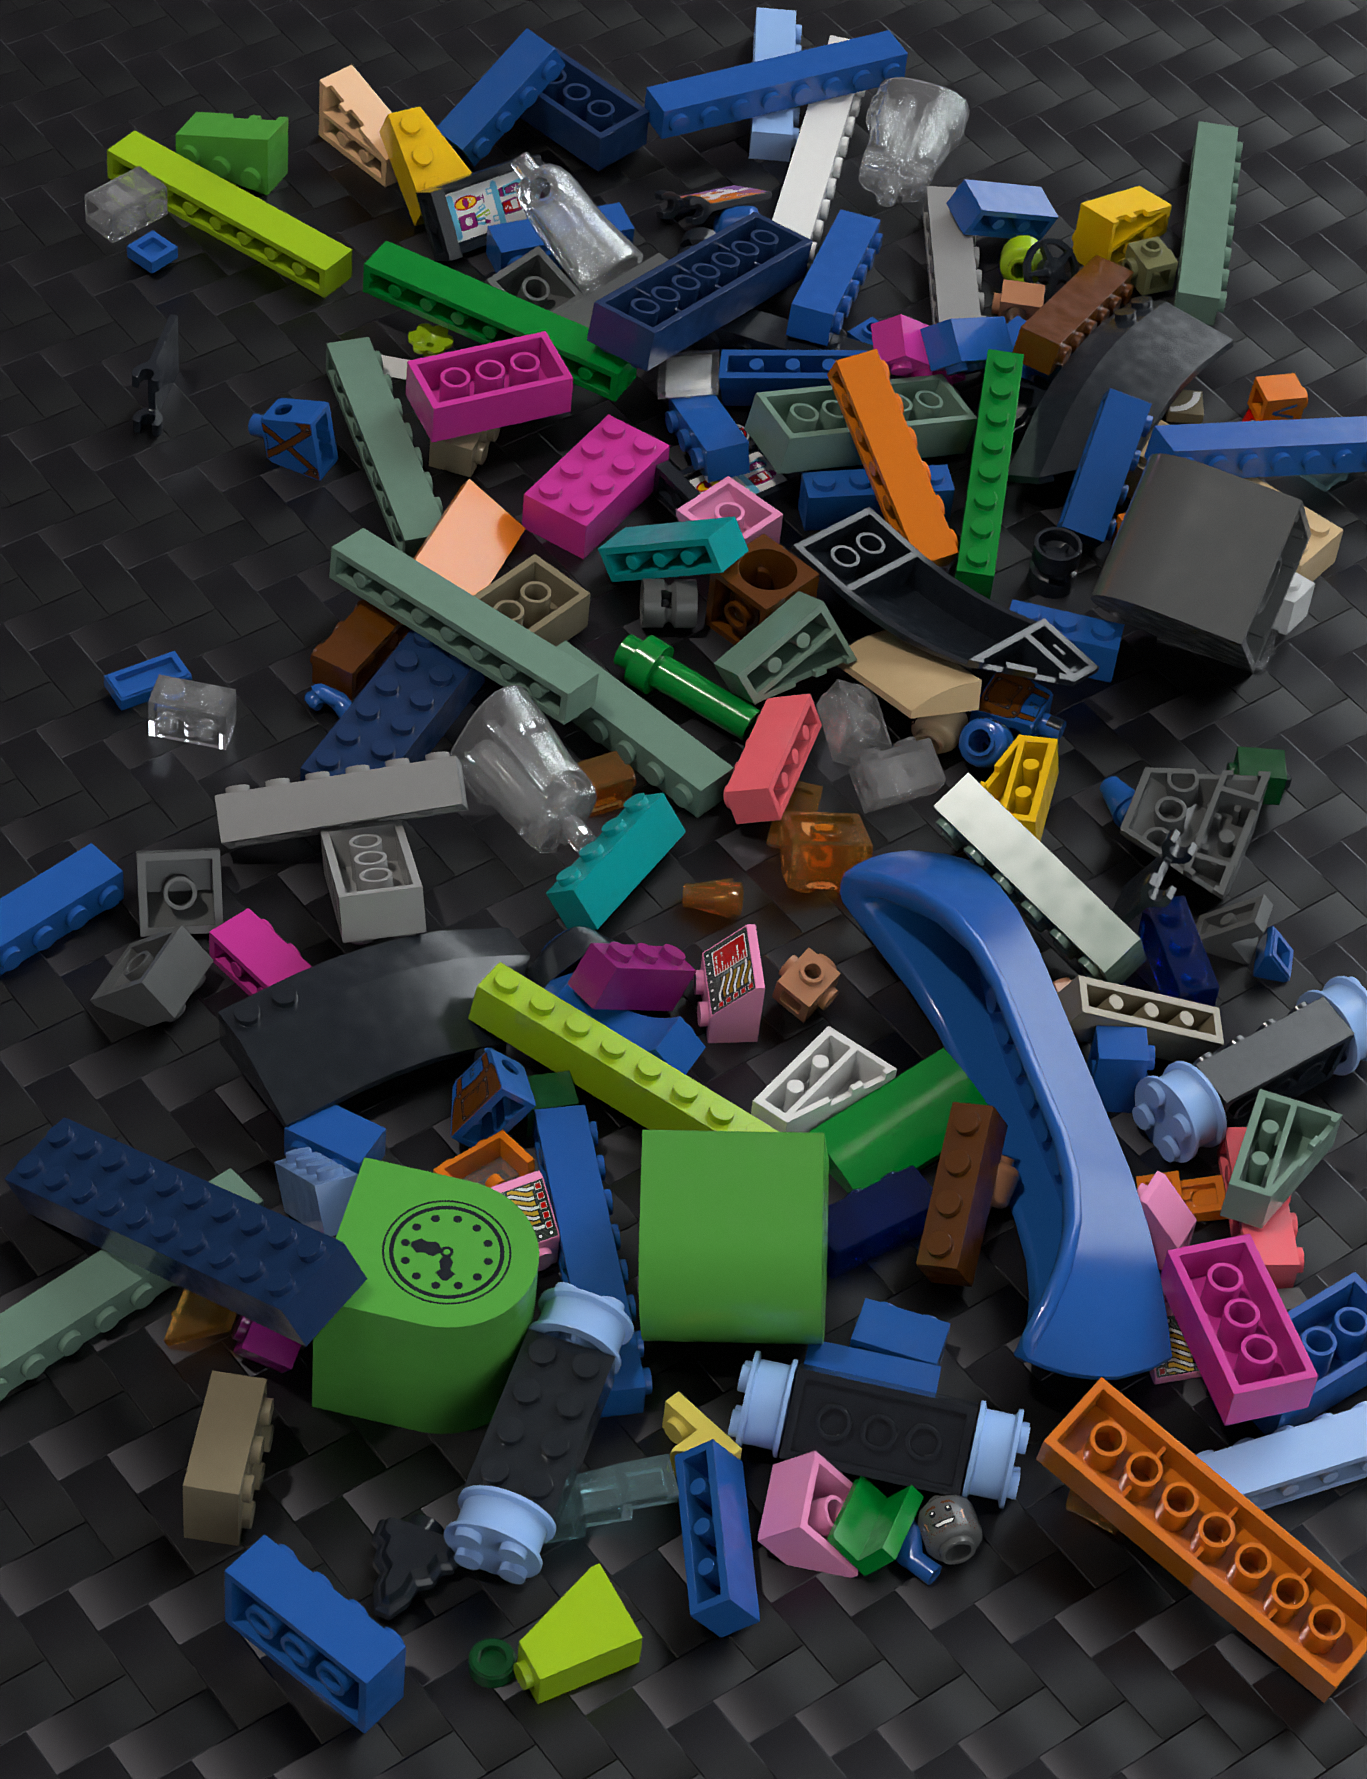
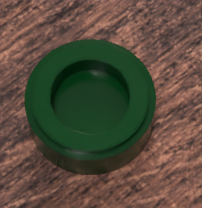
[468,1638,516,1688]

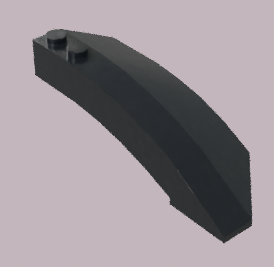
[1007,296,1234,484]
[791,507,1099,687]

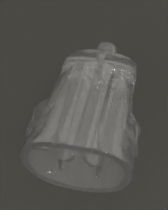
[858,77,970,207]
[511,152,643,296]
[450,685,597,854]

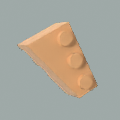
[319,64,397,187]

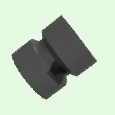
[640,579,698,628]

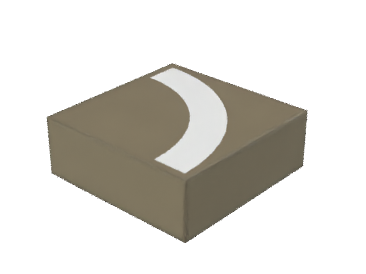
[1166,390,1204,424]

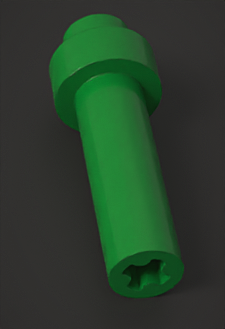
[614,634,761,742]

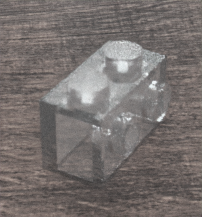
[85,166,168,243]
[148,674,236,750]
[816,679,892,773]
[848,737,947,814]

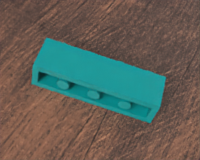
[598,516,749,582]
[546,793,686,930]

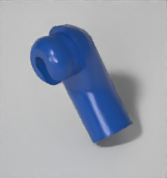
[304,683,352,718]

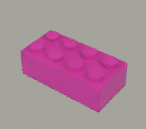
[406,331,573,443]
[522,414,670,559]
[1160,1233,1318,1426]

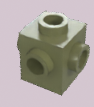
[1122,236,1178,296]

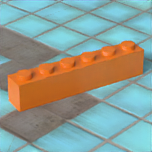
[827,349,959,567]

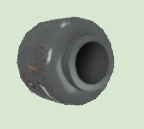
[916,1494,983,1565]

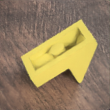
[662,1391,742,1477]

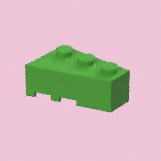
[176,112,288,195]

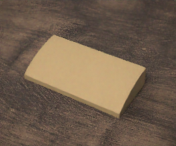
[837,630,982,719]

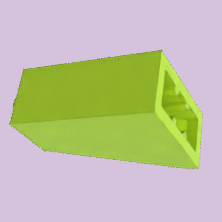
[514,1563,643,1704]

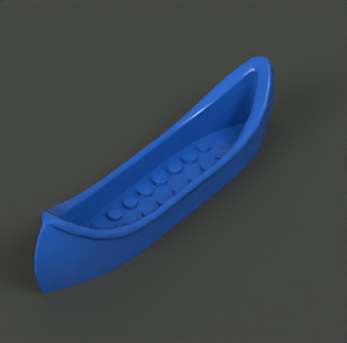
[840,850,1172,1380]

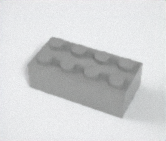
[320,819,427,945]

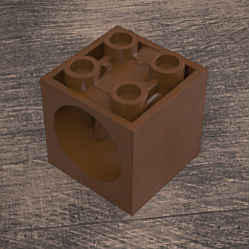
[705,534,820,646]

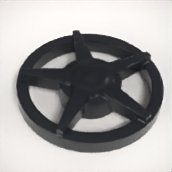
[1023,238,1079,304]

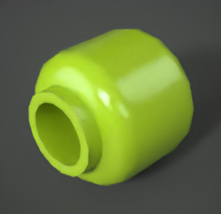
[1000,235,1043,284]

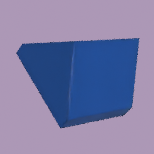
[1253,926,1294,982]

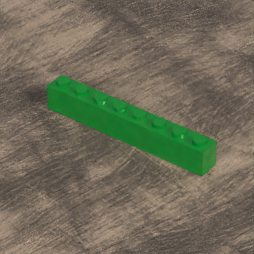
[363,240,637,402]
[955,349,1024,599]

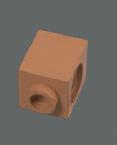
[991,279,1045,324]

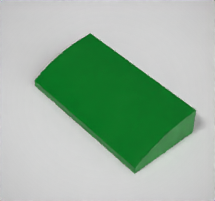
[809,1048,988,1208]

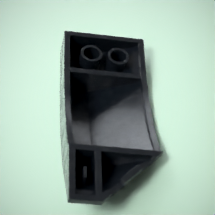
[218,928,530,1128]

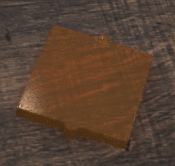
[163,1288,237,1346]

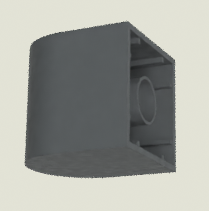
[1090,453,1311,673]

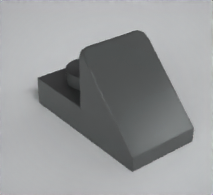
[1190,894,1273,964]

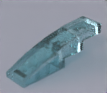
[544,1454,679,1544]

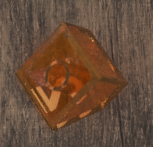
[779,811,873,893]

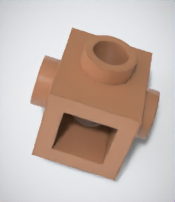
[772,948,841,1023]

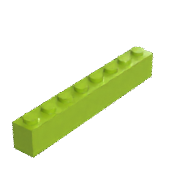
[107,130,352,298]
[468,962,779,1132]

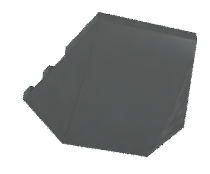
[1120,767,1271,900]

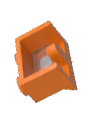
[433,1130,535,1188]

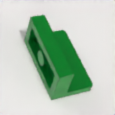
[827,1476,924,1576]

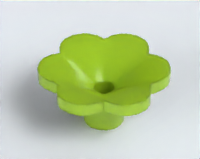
[408,323,454,357]

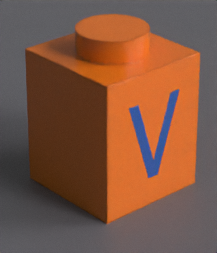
[1247,373,1308,421]

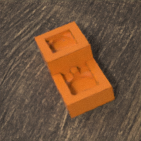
[1136,1171,1229,1221]

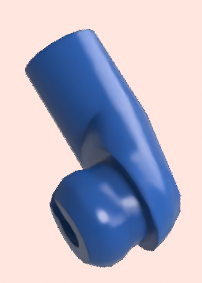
[896,1519,942,1585]

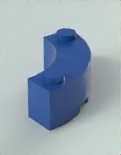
[544,972,706,1075]

